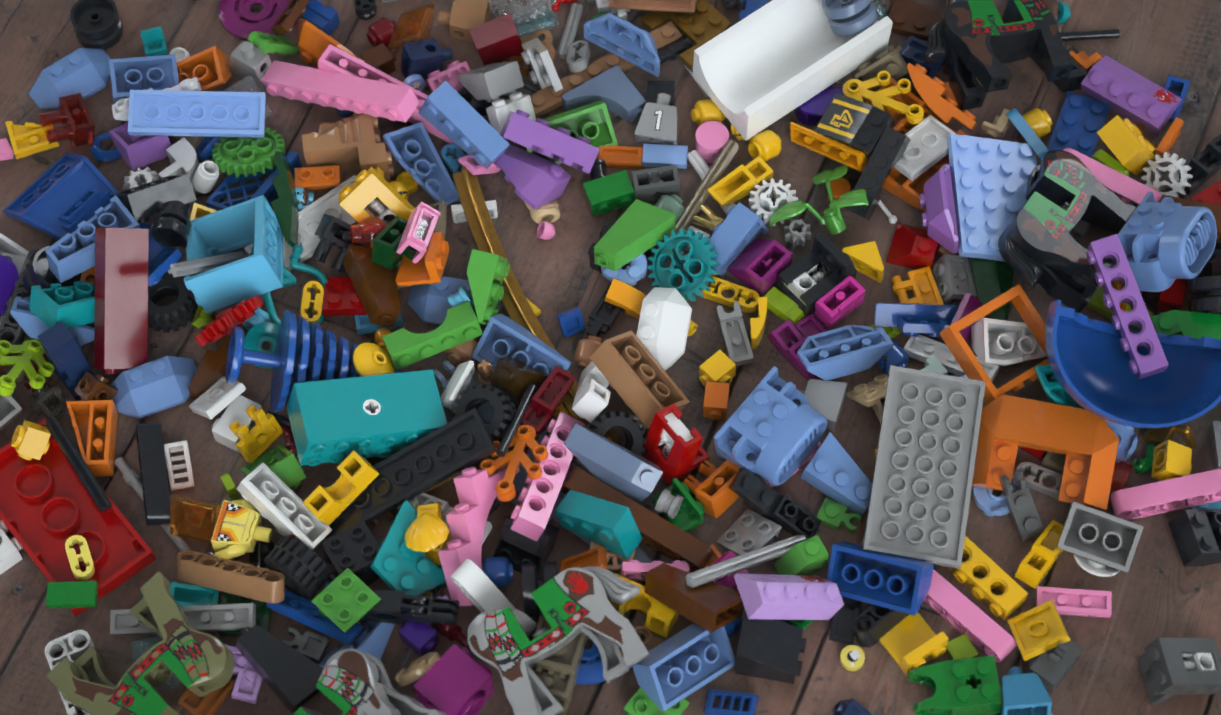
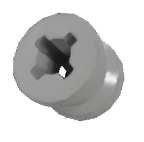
[655,489,683,519]

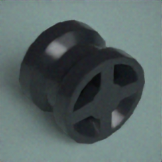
[354,0,377,20]

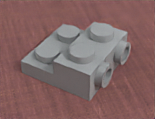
[521,37,563,92]

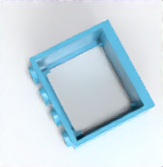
[184,195,283,313]

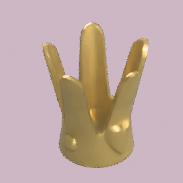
[692,204,724,232]

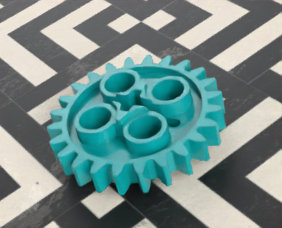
[647,228,720,302]

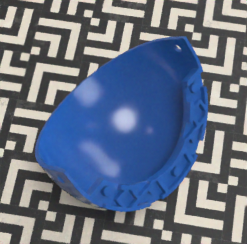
[1045,300,1221,428]

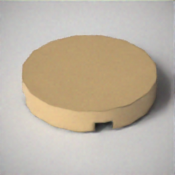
[395,652,441,687]

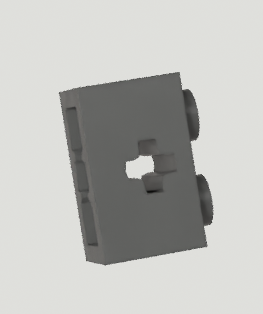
[631,165,680,203]

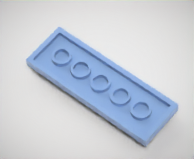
[128,90,266,138]

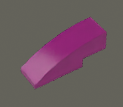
[766,319,823,381]

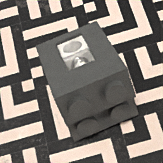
[1138,638,1221,704]

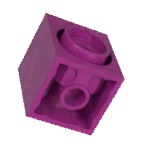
[413,643,494,715]

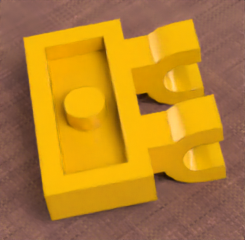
[229,404,283,464]

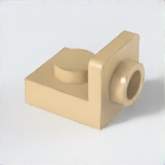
[980,108,1011,140]

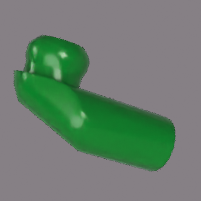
[1132,444,1157,474]

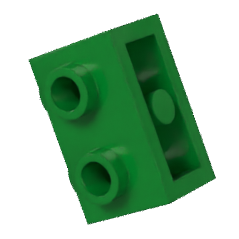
[583,170,635,217]

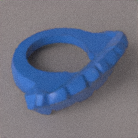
[90,132,122,162]

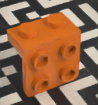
[396,232,449,286]

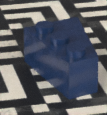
[37,321,94,401]

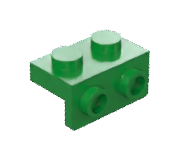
[652,477,705,533]

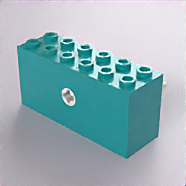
[287,369,447,466]

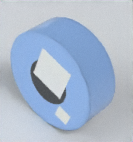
[403,74,426,92]

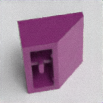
[727,239,792,297]

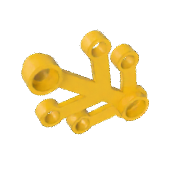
[843,71,924,124]

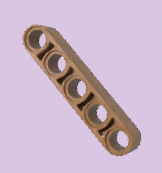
[177,550,285,604]

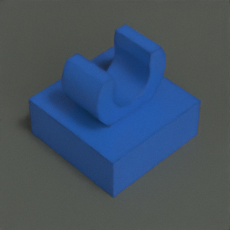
[556,307,586,338]

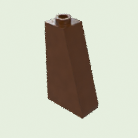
[343,244,401,327]
[644,563,744,633]

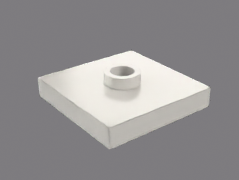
[189,376,246,419]

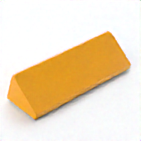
[790,122,869,172]

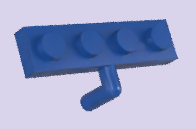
[266,582,362,645]

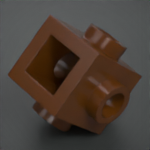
[74,371,118,401]

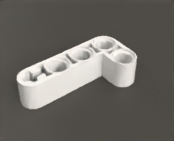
[450,559,537,637]
[45,630,95,715]

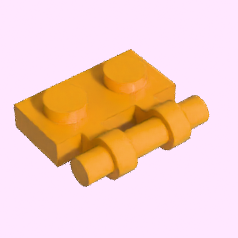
[892,266,944,305]

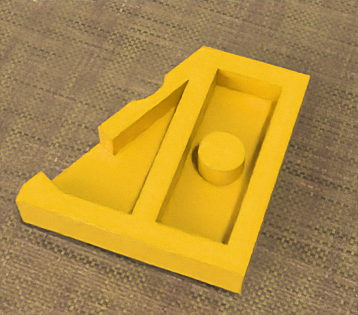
[5,121,60,159]

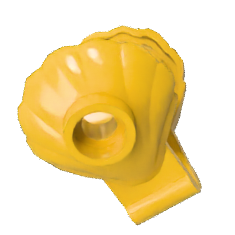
[404,503,452,566]

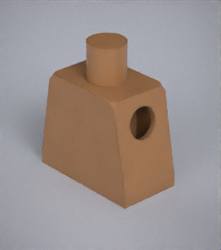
[438,0,490,43]

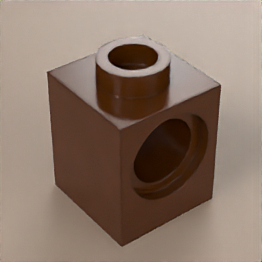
[360,43,396,74]

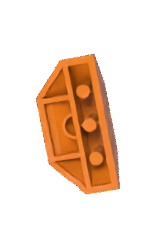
[297,17,365,69]

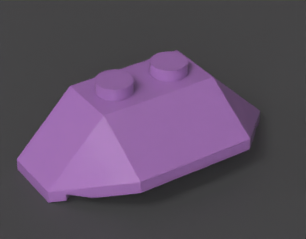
[919,164,959,254]

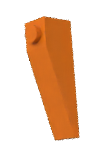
[177,46,232,91]

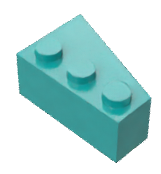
[555,490,643,560]

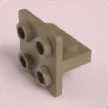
[854,45,908,92]

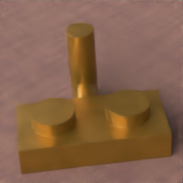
[1142,424,1197,449]

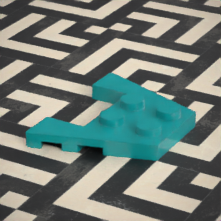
[370,500,446,596]

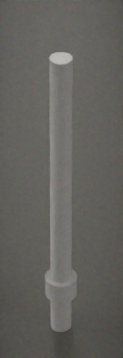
[114,457,192,552]

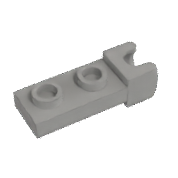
[716,302,754,366]

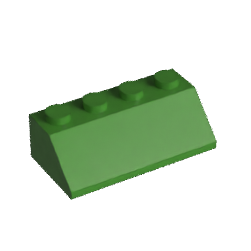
[522,100,618,165]

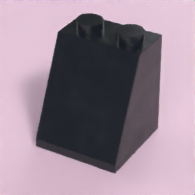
[735,611,807,684]

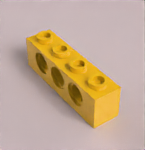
[941,535,1028,621]

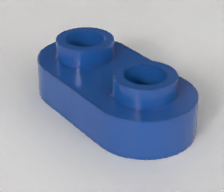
[195,136,226,161]

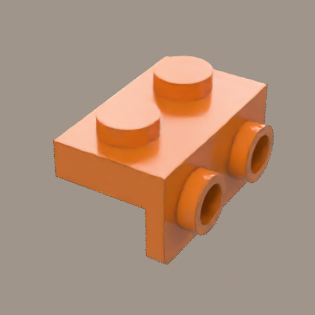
[295,165,343,191]

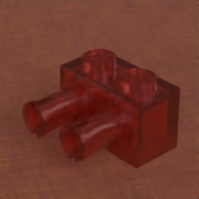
[39,93,95,147]

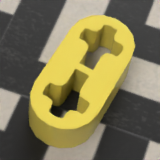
[65,535,95,581]

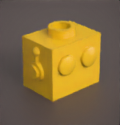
[1151,440,1192,481]

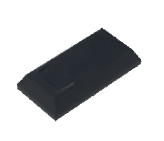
[829,596,861,645]

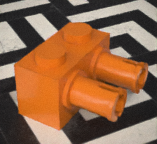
[683,460,740,519]

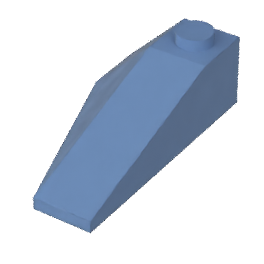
[319,619,395,668]

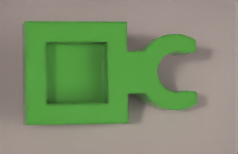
[816,498,862,534]

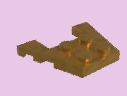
[640,0,731,72]

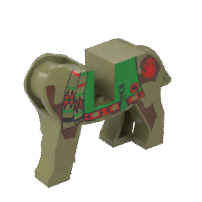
[46,571,234,715]

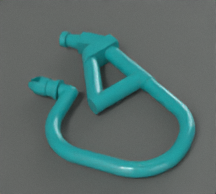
[249,242,328,330]

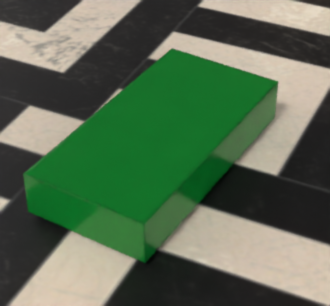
[46,581,98,609]

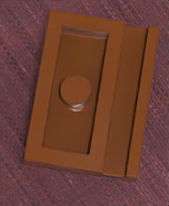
[177,679,235,715]

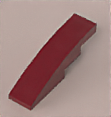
[508,366,577,454]

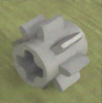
[783,219,812,247]

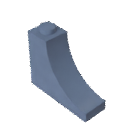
[561,65,646,124]

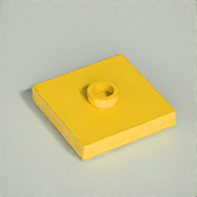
[1007,599,1070,661]

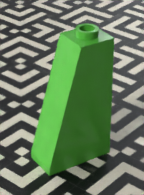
[594,199,676,271]

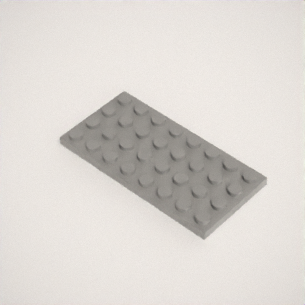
[863,365,986,569]

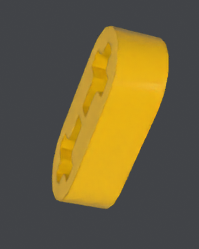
[299,281,324,325]

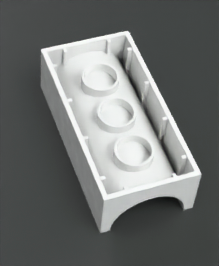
[692,0,893,141]

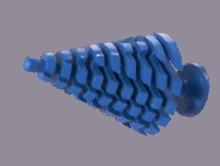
[226,310,408,413]

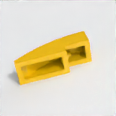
[707,156,774,207]
[1014,520,1063,589]

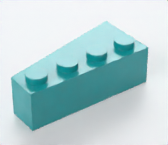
[29,281,95,328]

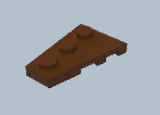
[888,0,943,41]

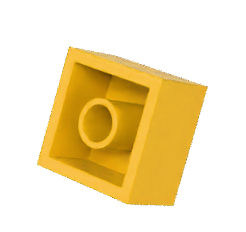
[1097,115,1156,176]

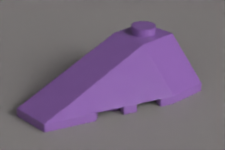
[494,145,571,210]

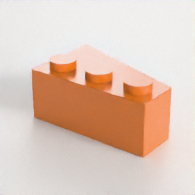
[66,400,118,477]

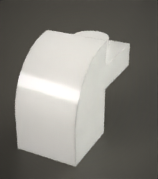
[158,137,199,181]

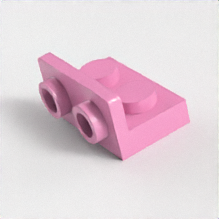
[425,60,471,92]

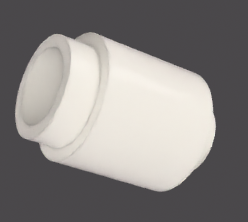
[191,161,219,193]

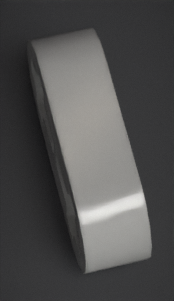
[566,40,591,72]

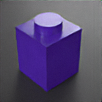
[398,621,439,656]

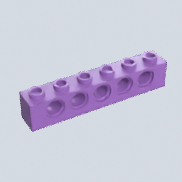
[1086,234,1169,380]

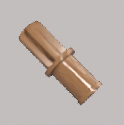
[477,359,495,386]

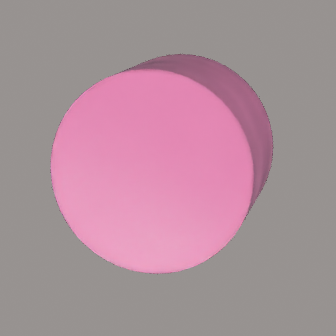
[695,121,729,163]

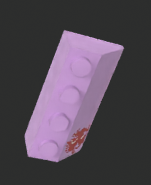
[734,574,844,620]

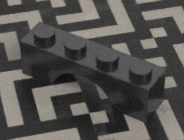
[845,126,911,220]

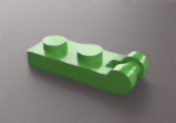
[248,31,299,56]

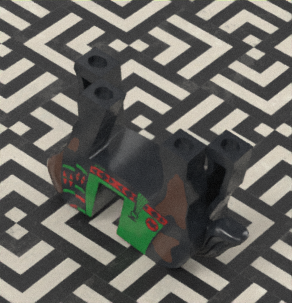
[924,0,1088,111]
[998,150,1138,313]

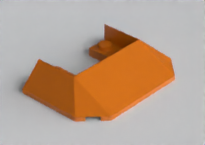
[972,394,1119,511]

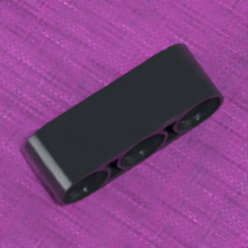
[853,604,910,647]

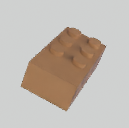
[589,330,690,430]

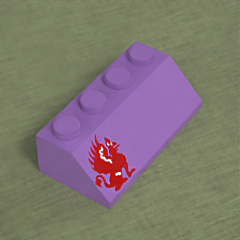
[1081,56,1182,136]

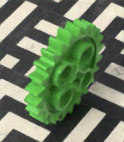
[212,127,286,178]

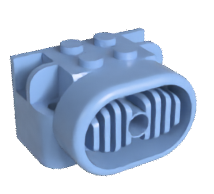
[1118,192,1217,292]
[714,366,827,486]

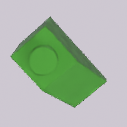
[773,535,829,575]

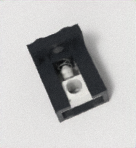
[776,232,857,317]

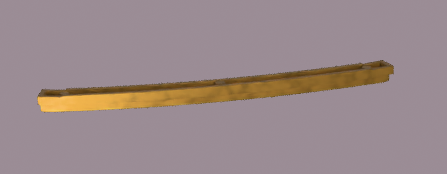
[453,166,619,444]

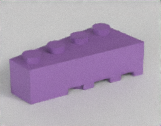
[500,109,600,174]

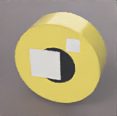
[840,645,865,671]

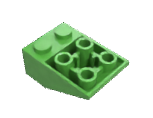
[467,249,510,326]

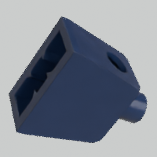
[400,39,453,81]

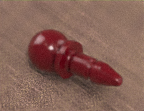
[282,426,300,464]
[438,623,470,648]

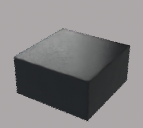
[646,81,675,106]

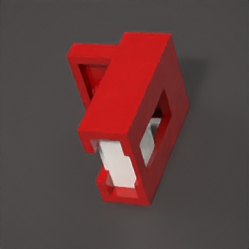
[642,404,710,486]

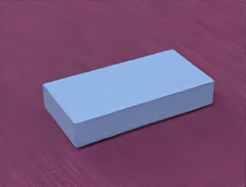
[642,143,688,169]

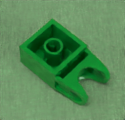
[907,655,1003,715]

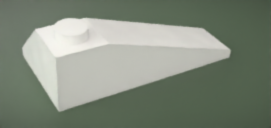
[971,318,1046,366]

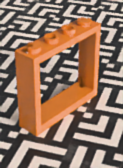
[939,284,1050,405]

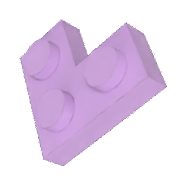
[224,644,263,704]

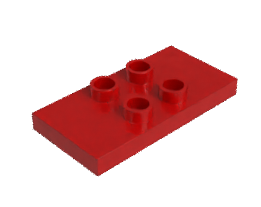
[0,418,156,617]

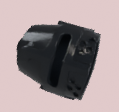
[151,200,192,247]

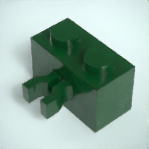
[372,216,417,270]

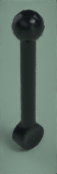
[1140,291,1161,315]

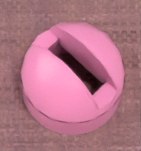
[536,221,555,240]

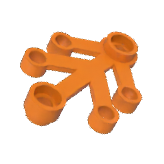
[480,425,548,502]

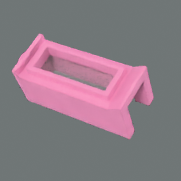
[396,201,441,263]

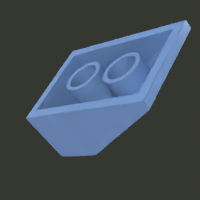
[109,54,179,104]

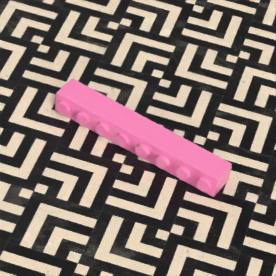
[318,44,464,151]
[261,60,419,122]

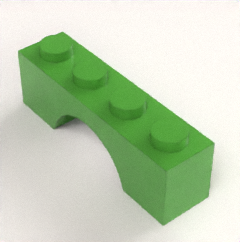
[382,301,483,370]

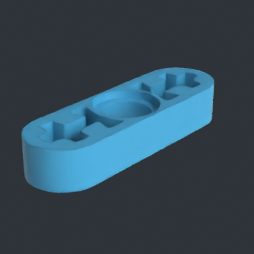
[1006,107,1049,160]

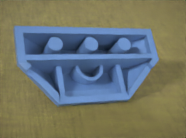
[584,13,660,77]
[29,48,110,111]
[407,276,501,326]
[10,296,95,346]
[797,325,893,381]
[111,356,197,419]

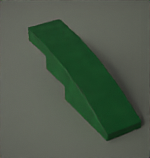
[271,152,299,248]

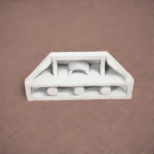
[636,287,692,372]

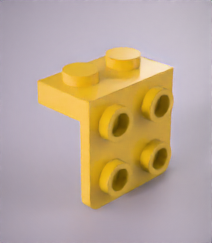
[879,612,949,676]

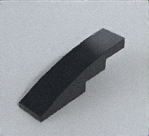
[1179,134,1221,195]

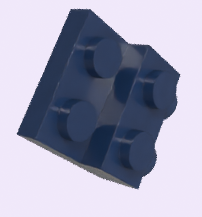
[897,35,945,87]

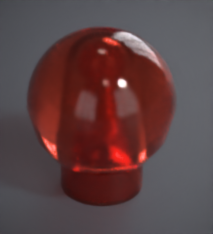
[349,216,386,248]

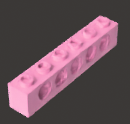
[510,412,586,542]

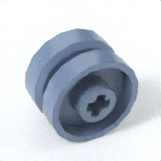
[821,0,879,36]

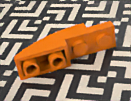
[907,63,977,132]

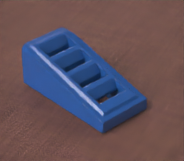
[1164,75,1190,122]
[704,689,758,715]

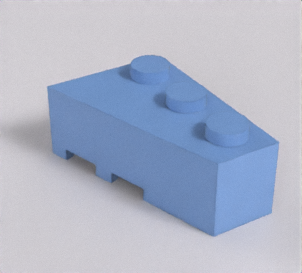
[709,202,769,277]

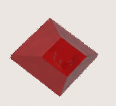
[886,223,939,271]

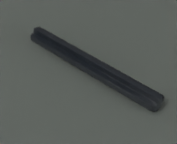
[45,416,112,512]

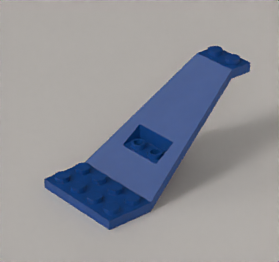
[3,152,183,287]

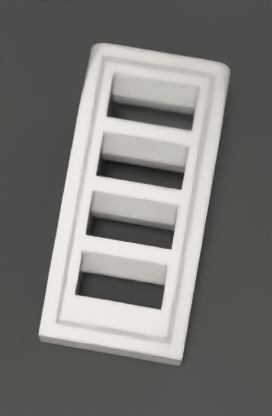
[164,440,195,491]

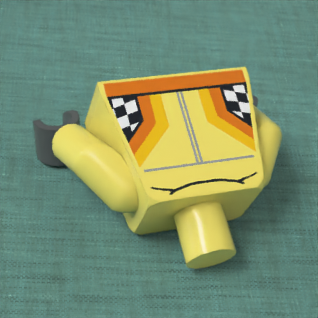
[207,498,273,559]

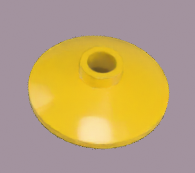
[353,342,394,377]

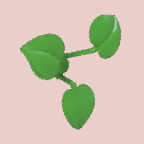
[769,165,868,235]

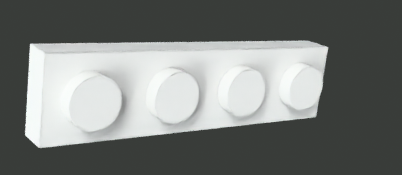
[903,334,999,382]

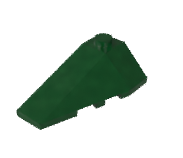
[968,257,1014,321]

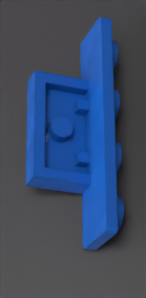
[873,303,959,337]

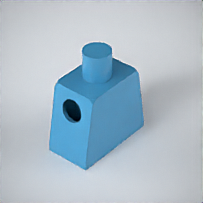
[1000,666,1052,715]

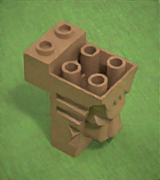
[302,113,395,182]

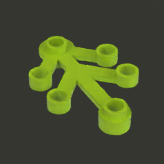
[0,339,54,396]

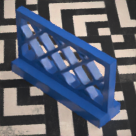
[205,151,302,211]

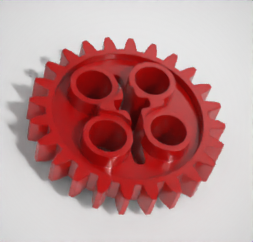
[195,295,264,347]

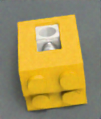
[339,166,415,238]

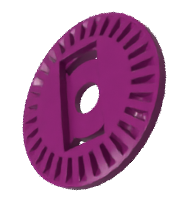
[219,0,291,41]

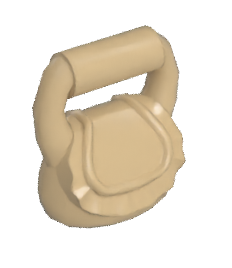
[524,200,560,224]

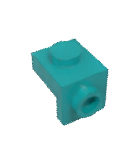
[140,26,168,57]

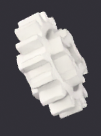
[1141,152,1193,198]
[749,178,798,226]

